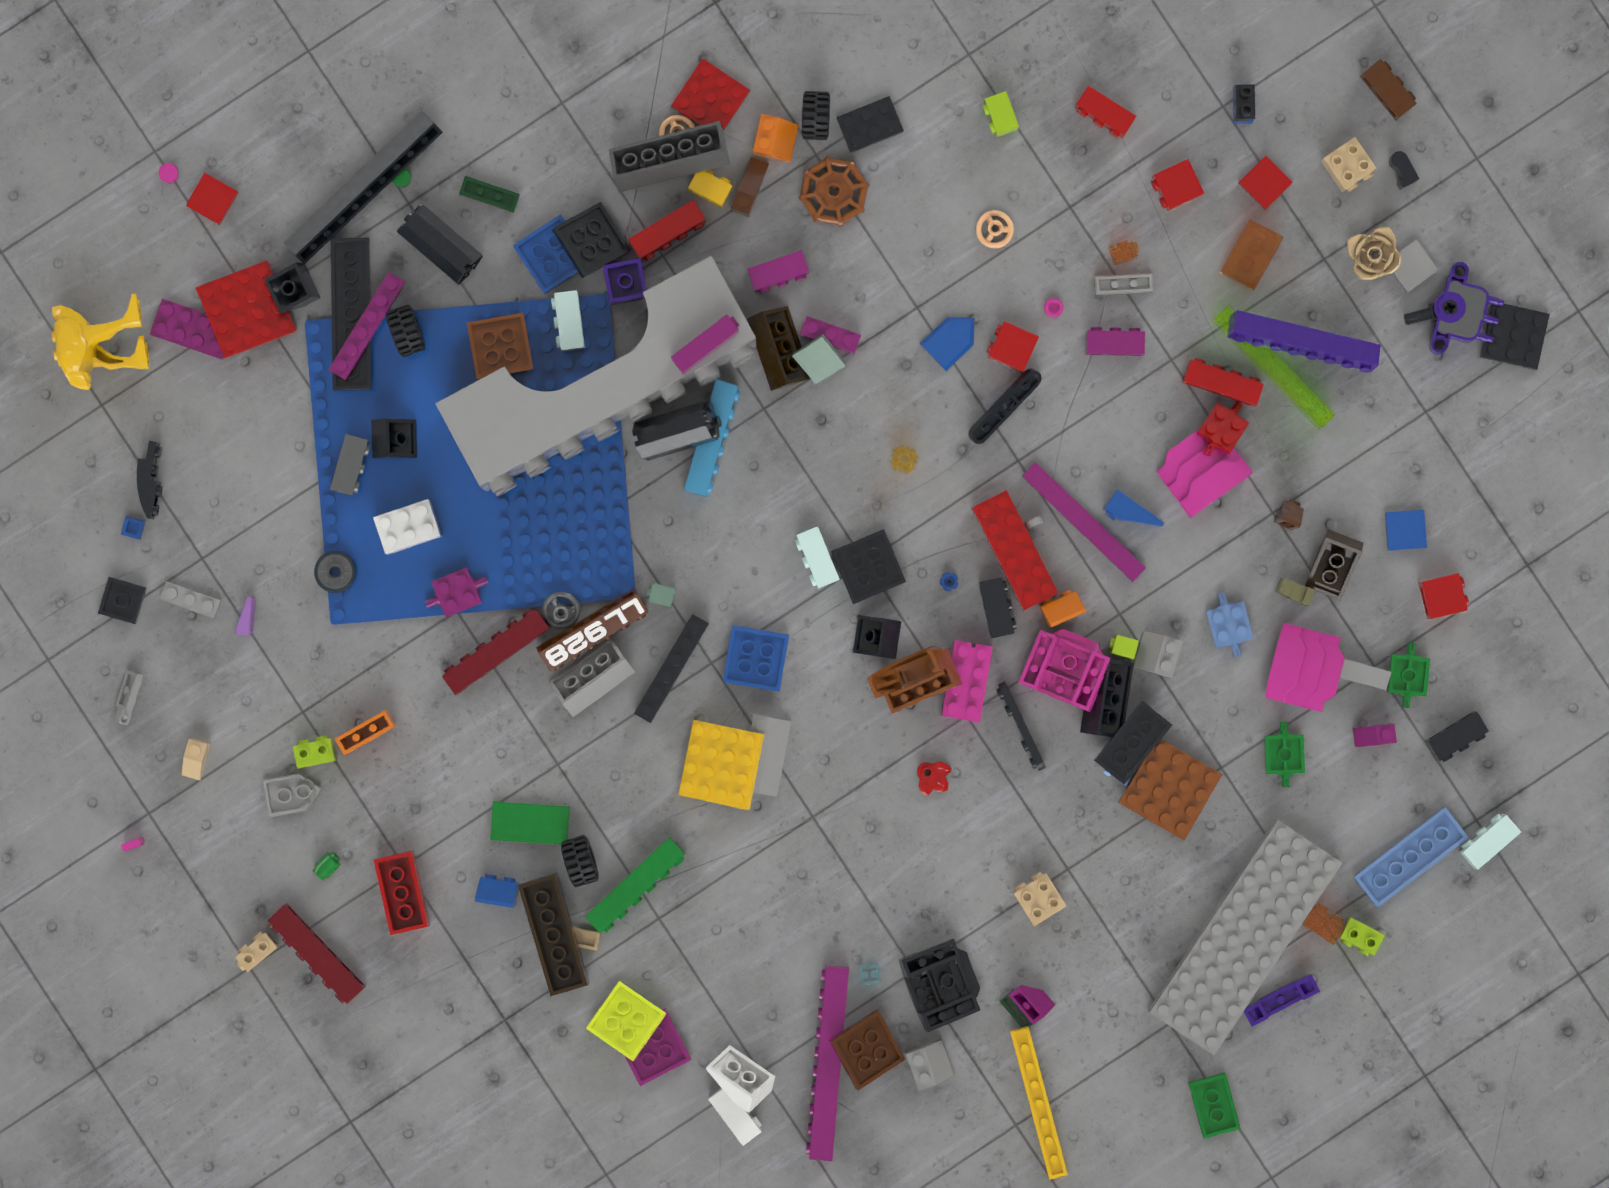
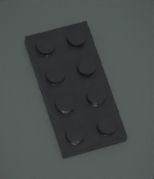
[1094,701,1172,785]

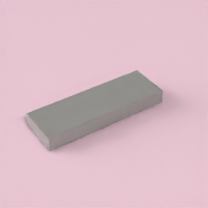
[1095,273,1153,296]

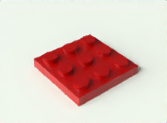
[671,59,750,131]

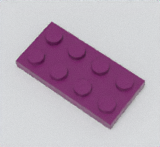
[150,299,224,360]

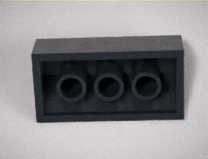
[1080,659,1134,737]

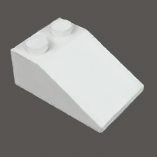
[706,1045,775,1113]

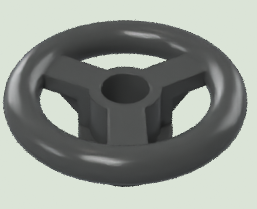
[542,592,581,629]

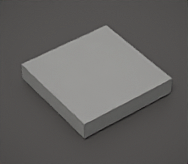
[1393,239,1439,293]

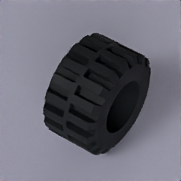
[802,91,830,140]
[386,304,425,357]
[561,835,599,888]

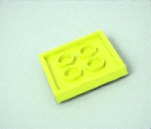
[586,981,666,1061]

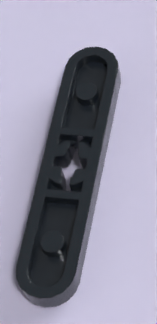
[968,368,1042,444]
[996,681,1046,771]

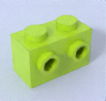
[982,91,1019,138]
[293,735,337,769]
[1338,916,1385,957]

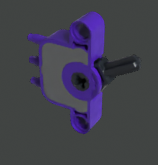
[1404,262,1504,355]

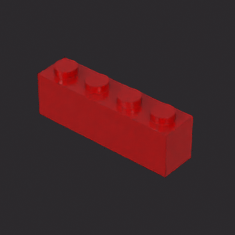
[628,200,706,261]
[1182,358,1264,407]

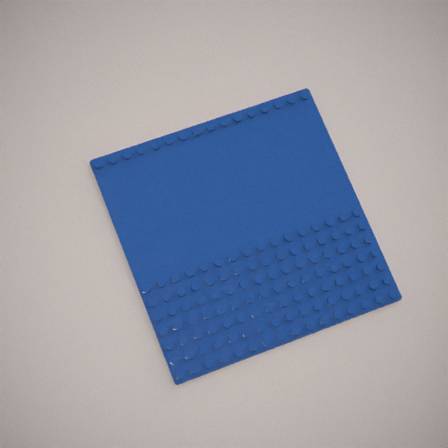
[305,294,635,625]

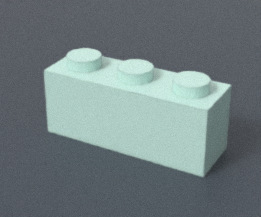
[551,290,585,352]
[794,526,840,589]
[1459,814,1521,870]

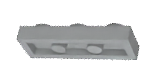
[160,581,221,619]

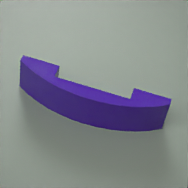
[1244,974,1320,1027]

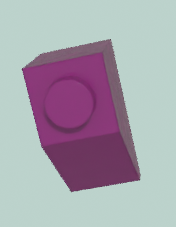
[1353,723,1397,747]
[1008,985,1055,1024]

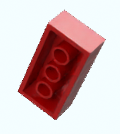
[373,850,430,935]

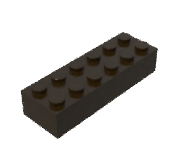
[518,873,589,996]

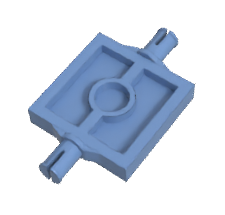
[1206,592,1253,657]

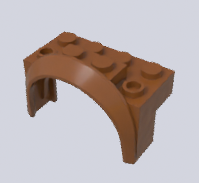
[867,646,962,713]

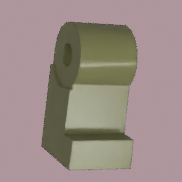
[1275,578,1315,606]

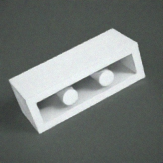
[708,1088,762,1146]

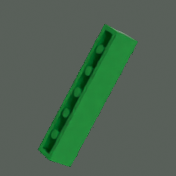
[585,837,685,934]

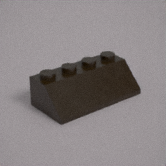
[747,306,811,391]

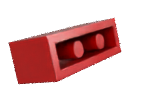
[1074,85,1137,138]

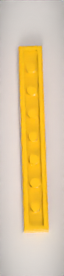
[1010,1026,1068,1180]

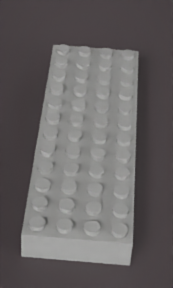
[1148,819,1342,1055]

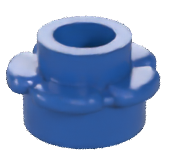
[940,572,958,591]

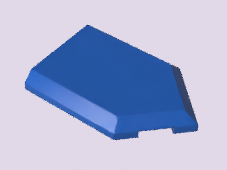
[920,317,974,371]

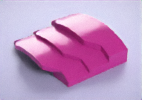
[1156,429,1253,518]
[1265,623,1345,712]
[1018,629,1111,712]

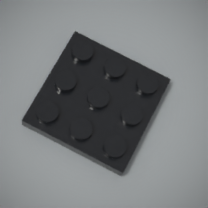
[552,202,631,279]
[1480,304,1550,370]
[831,529,906,604]

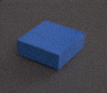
[121,516,146,540]

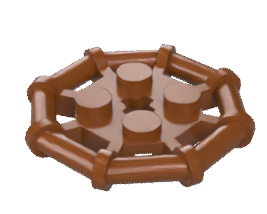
[798,156,870,227]

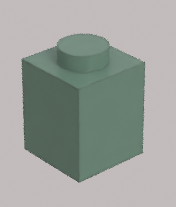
[646,583,676,607]

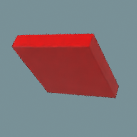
[1238,156,1293,210]
[186,172,239,225]

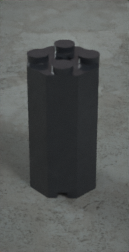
[397,203,483,285]
[632,401,722,461]

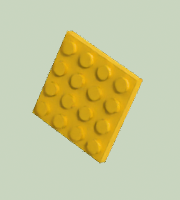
[678,720,765,810]

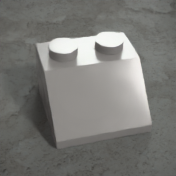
[1133,631,1183,678]
[905,1039,954,1091]

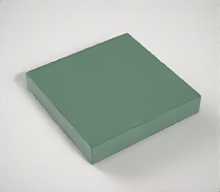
[792,334,846,384]

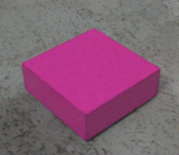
[121,837,145,851]

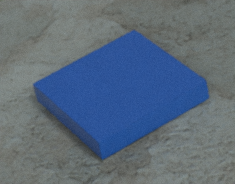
[1385,510,1427,551]

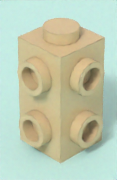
[235,931,280,972]

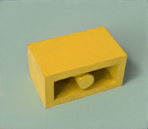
[688,170,733,208]

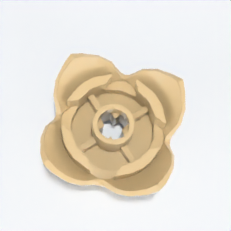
[1347,227,1401,280]

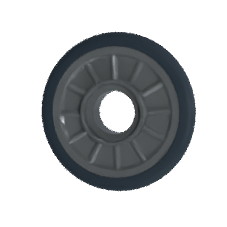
[314,551,356,593]

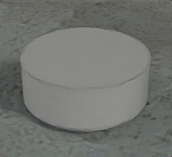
[1024,516,1044,531]

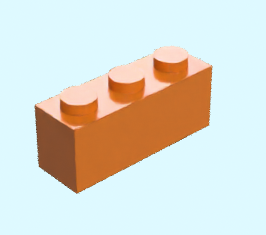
[335,710,397,755]

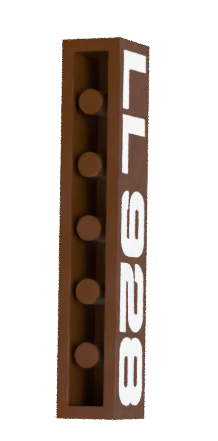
[536,588,649,671]

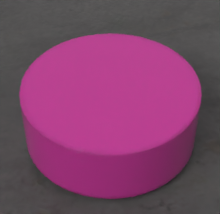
[158,163,179,183]
[1044,298,1063,318]

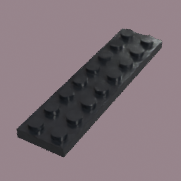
[331,237,372,391]

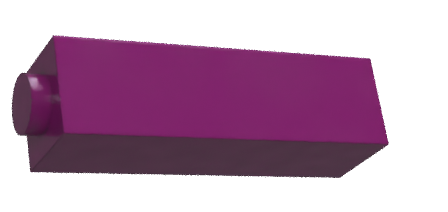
[671,314,740,374]

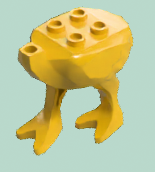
[51,293,150,390]

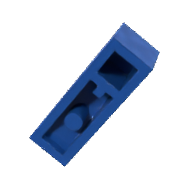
[1103,490,1165,527]

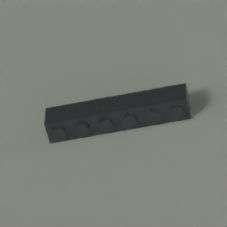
[634,614,709,723]

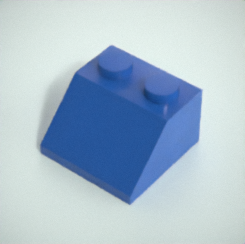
[475,874,520,908]

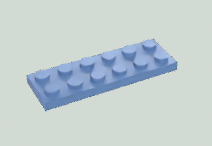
[1353,807,1469,908]

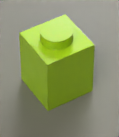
[1108,635,1139,659]

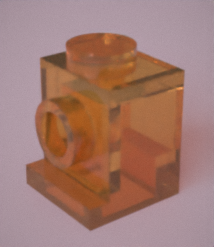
[1108,240,1140,266]

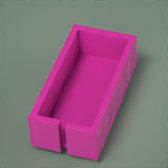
[941,640,993,723]

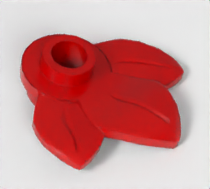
[917,761,952,796]

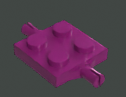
[425,567,488,617]

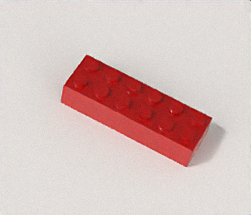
[971,490,1058,611]

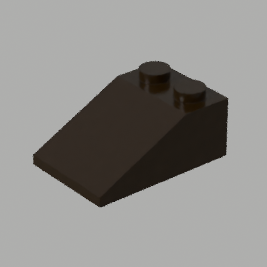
[1305,529,1363,600]

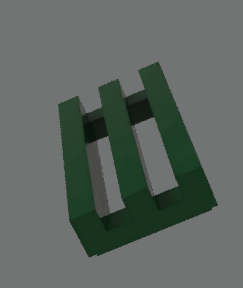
[999,989,1033,1027]

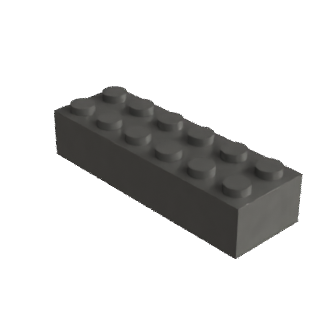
[609,121,730,193]

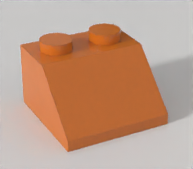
[753,114,799,163]
[1040,589,1087,628]

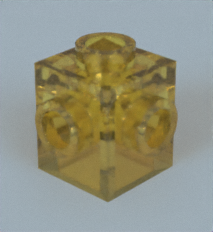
[890,445,919,474]

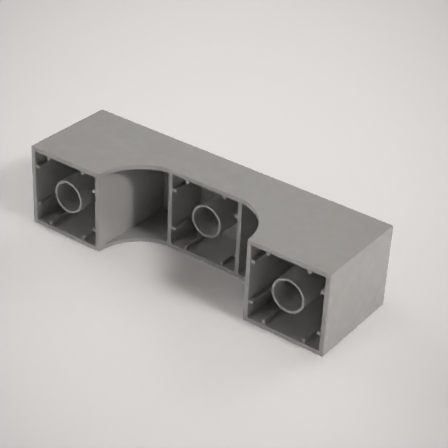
[435,256,756,496]

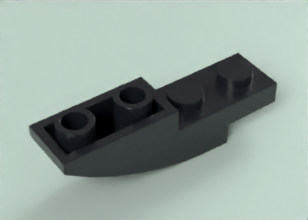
[137,441,163,520]

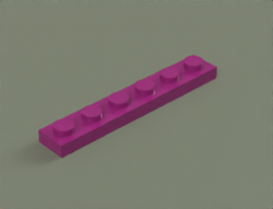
[329,272,406,380]

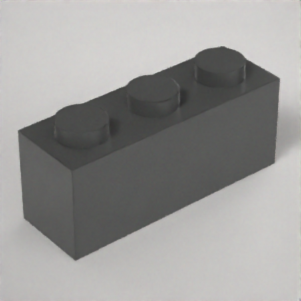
[330,434,371,496]

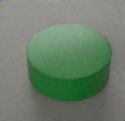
[392,169,411,188]

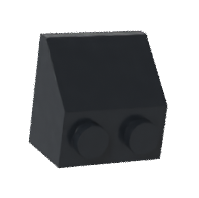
[264,262,321,314]
[371,418,417,459]
[853,615,902,659]

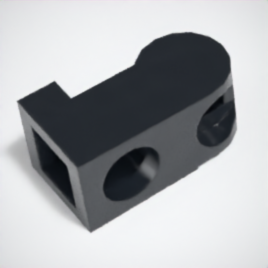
[1389,151,1420,190]

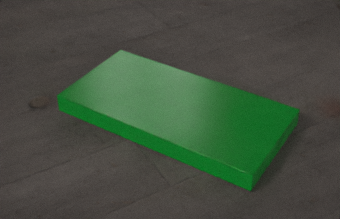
[490,801,570,845]

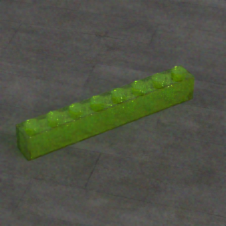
[1212,305,1335,430]

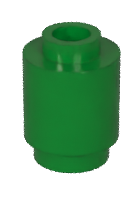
[312,852,341,881]

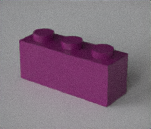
[748,250,809,294]
[800,316,861,355]
[1085,327,1145,356]

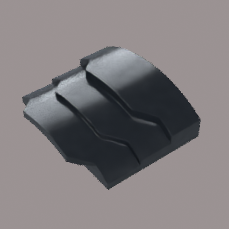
[899,939,981,1032]

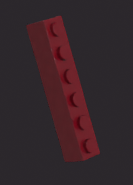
[442,609,550,695]
[267,903,366,1004]

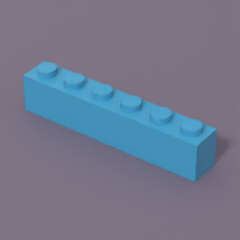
[684,379,741,497]

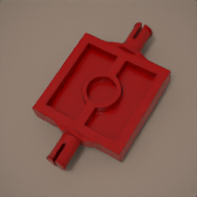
[1197,401,1249,456]

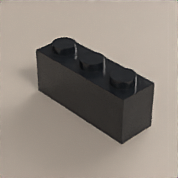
[979,577,1017,639]
[1425,711,1489,762]

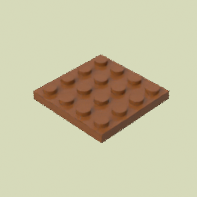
[1118,739,1222,841]

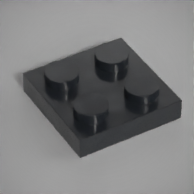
[98,577,147,624]

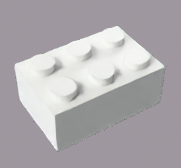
[373,499,442,555]

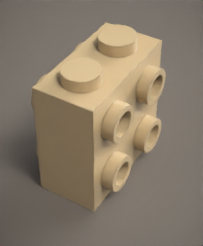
[1321,137,1377,192]
[1012,872,1066,926]

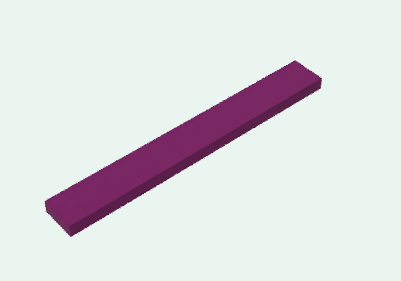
[1022,462,1146,582]

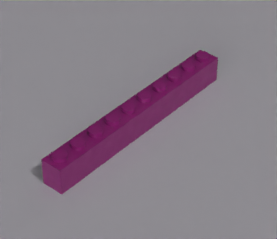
[806,965,849,1161]

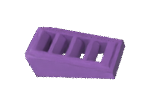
[235,596,255,635]

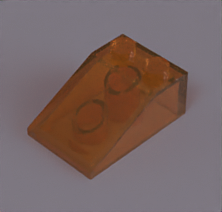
[1220,219,1284,290]

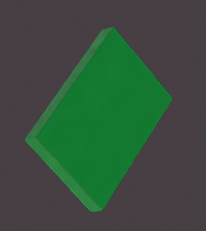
[1188,1072,1241,1139]

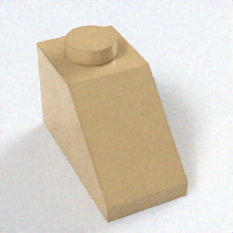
[182,738,211,780]

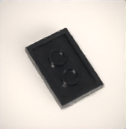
[836,96,904,153]

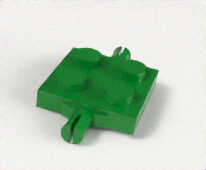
[1387,643,1430,708]
[1264,722,1305,787]

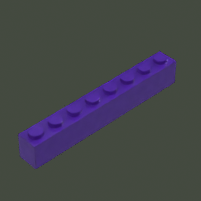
[1227,310,1381,373]

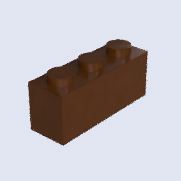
[1360,59,1417,121]

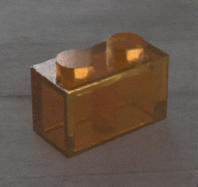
[1302,903,1346,945]

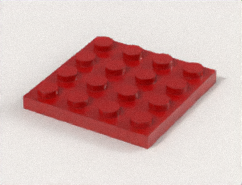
[195,260,296,359]

